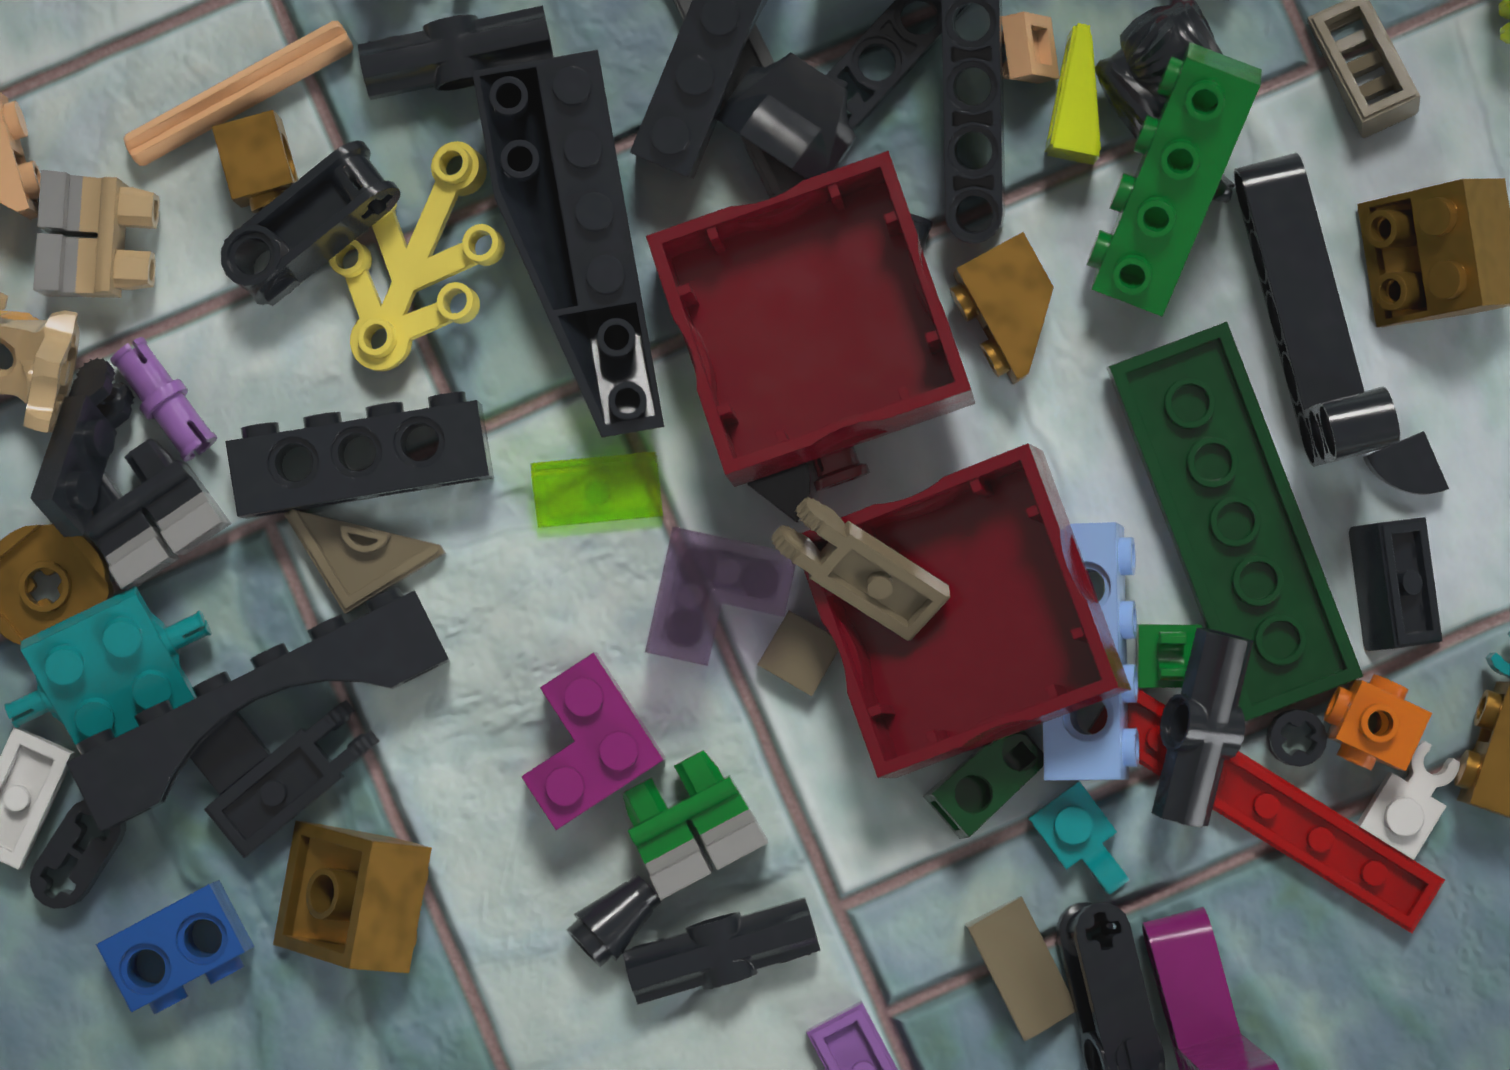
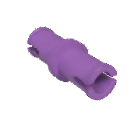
[110,337,217,462]

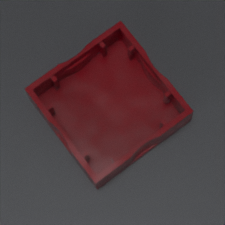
[646,151,975,487]
[802,443,1131,778]

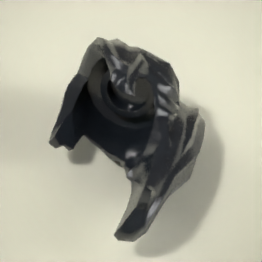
[1095,0,1235,203]

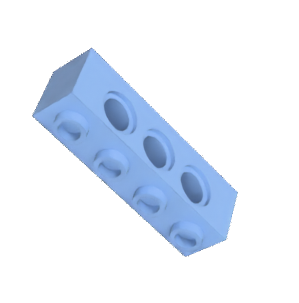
[1043,522,1140,781]

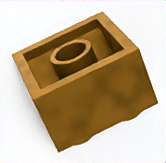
[273,820,432,973]

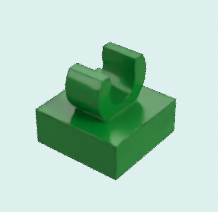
[1136,624,1202,688]

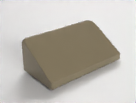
[965,896,1075,1042]

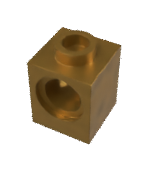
[212,110,299,213]

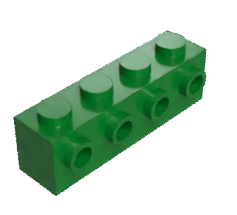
[1086,42,1262,317]

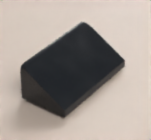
[1349,517,1443,651]

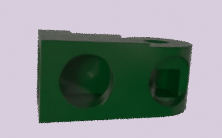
[923,730,1044,839]

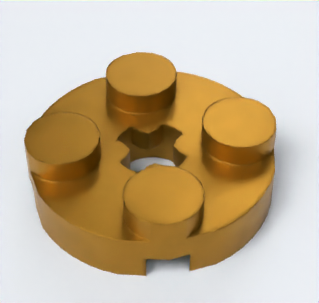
[0,524,114,645]

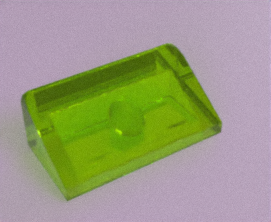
[530,452,663,528]

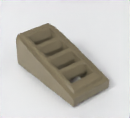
[1307,0,1420,138]

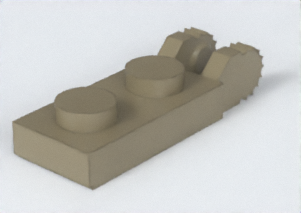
[771,497,950,641]

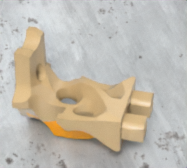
[0,292,80,433]

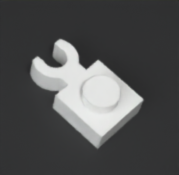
[1357,740,1460,860]

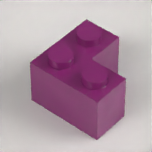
[521,652,666,830]

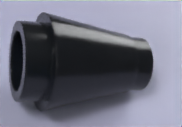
[566,874,662,967]

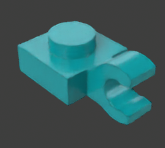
[1028,781,1130,895]

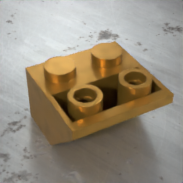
[1357,178,1510,328]

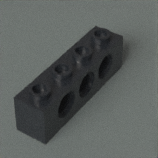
[225,391,494,519]

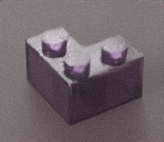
[645,527,796,666]

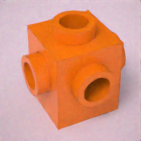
[1323,674,1432,771]

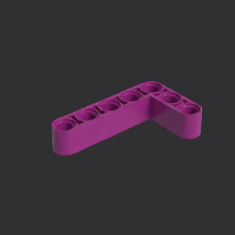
[1142,907,1279,1070]

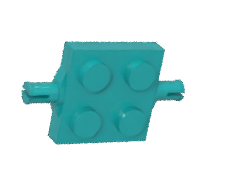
[5,586,212,745]

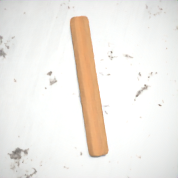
[123,21,353,166]

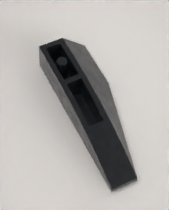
[472,50,664,438]

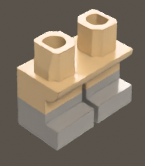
[33,170,160,298]

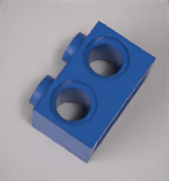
[96,880,255,1015]

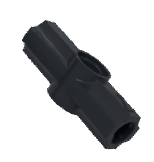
[357,5,554,100]
[1151,627,1254,828]
[622,897,820,1005]

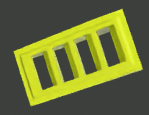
[1044,23,1101,164]

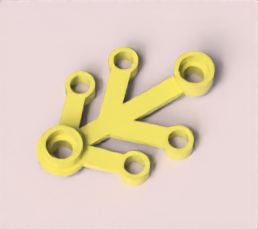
[329,141,505,372]

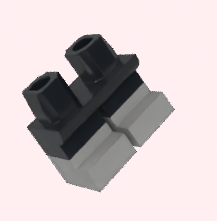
[85,438,232,590]

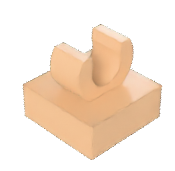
[1002,11,1060,84]

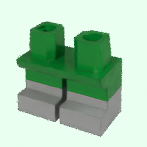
[622,750,768,900]

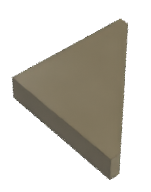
[284,510,446,614]

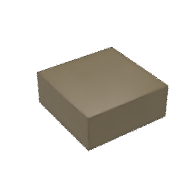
[757,610,839,696]

